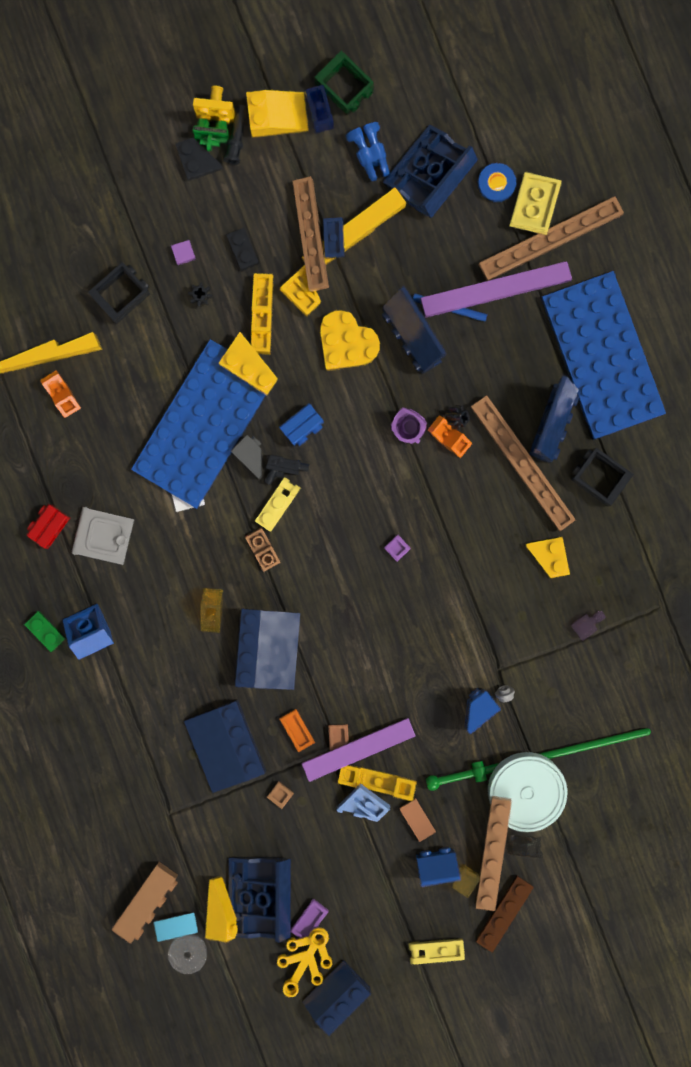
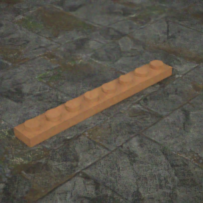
[479,196,624,281]
[471,396,575,531]

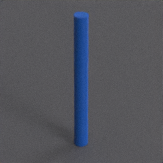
[413,293,487,322]

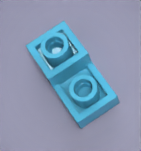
[153,913,198,942]

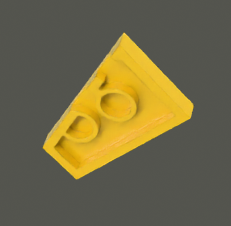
[219,332,278,395]

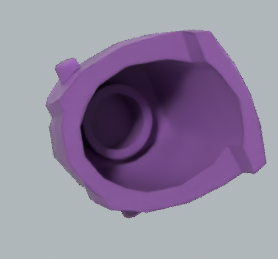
[391,407,427,444]

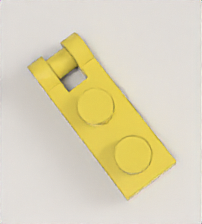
[255,477,301,532]
[409,938,465,964]

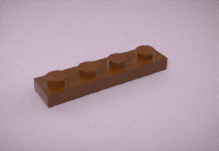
[475,875,534,953]

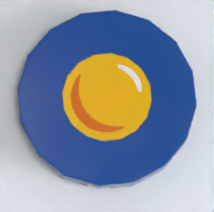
[478,163,516,202]

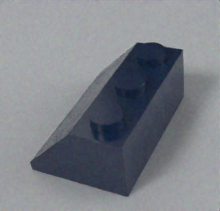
[302,960,371,1036]

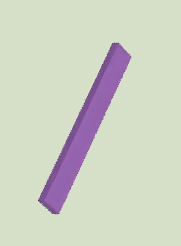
[420,261,572,318]

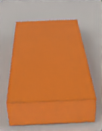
[279,709,315,752]

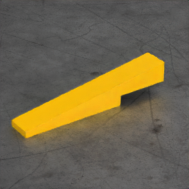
[302,188,406,264]
[0,332,102,374]

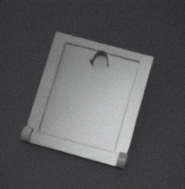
[71,507,134,565]

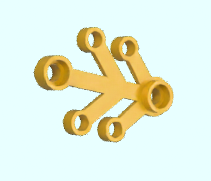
[277,927,332,997]

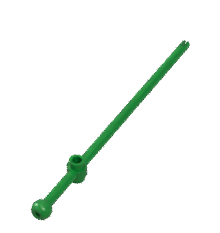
[426,728,651,791]

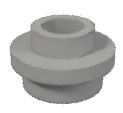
[495,685,515,702]

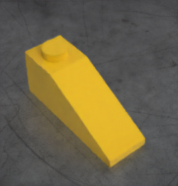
[205,876,238,942]

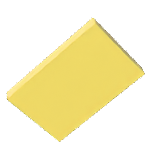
[510,172,562,235]

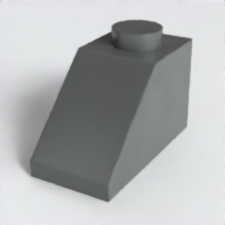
[231,435,262,480]

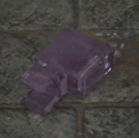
[570,611,606,641]

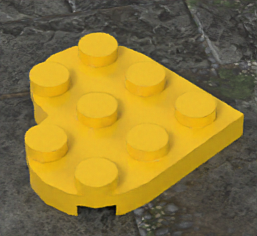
[321,311,380,371]

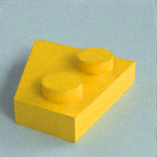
[280,265,321,317]
[525,537,570,578]

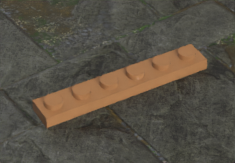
[293,177,329,292]
[475,796,512,911]

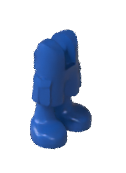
[346,122,389,181]

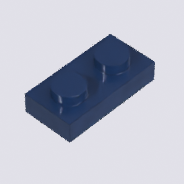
[323,217,345,258]

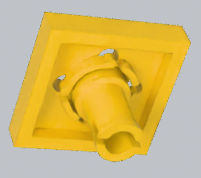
[193,86,235,124]

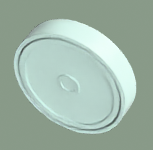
[488,752,567,832]

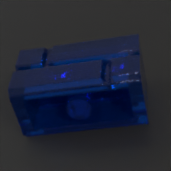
[305,85,334,133]

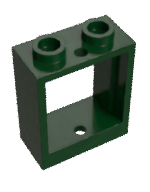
[315,50,374,115]

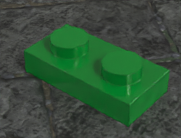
[24,611,66,652]

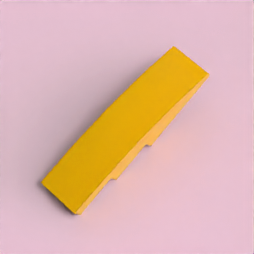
[251,274,273,354]

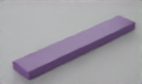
[301,718,415,782]

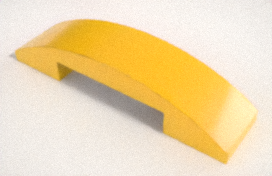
[338,765,417,801]

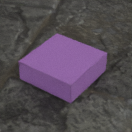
[171,240,196,265]
[384,535,411,561]

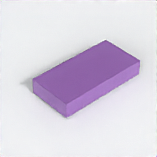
[290,899,329,938]

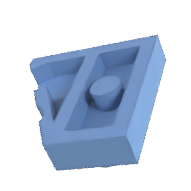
[336,783,390,822]

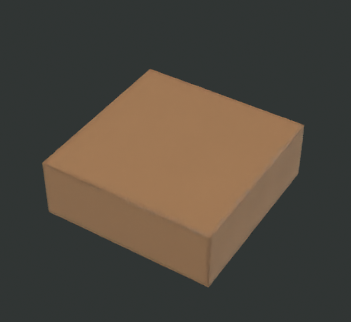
[267,781,294,809]

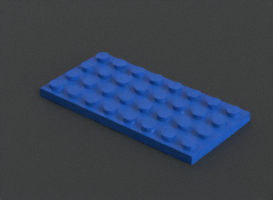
[541,271,666,440]
[131,339,266,509]

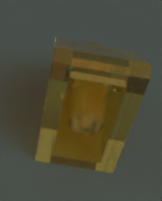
[201,588,223,633]

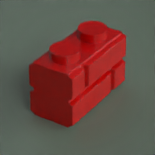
[27,504,70,549]

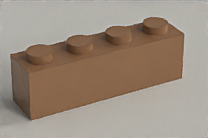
[112,862,178,943]

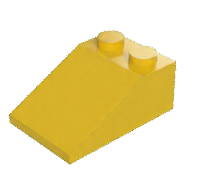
[246,90,308,137]

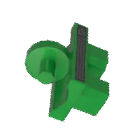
[193,119,229,151]

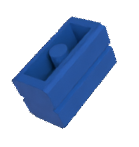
[279,403,324,446]

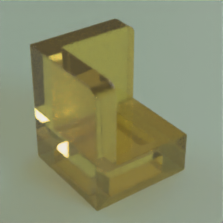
[452,864,481,898]

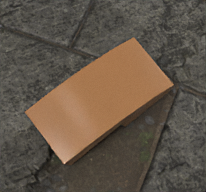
[245,527,281,571]

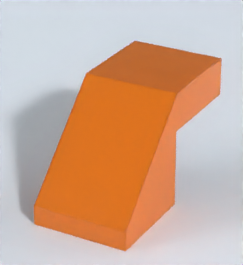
[40,370,81,418]
[428,415,472,458]

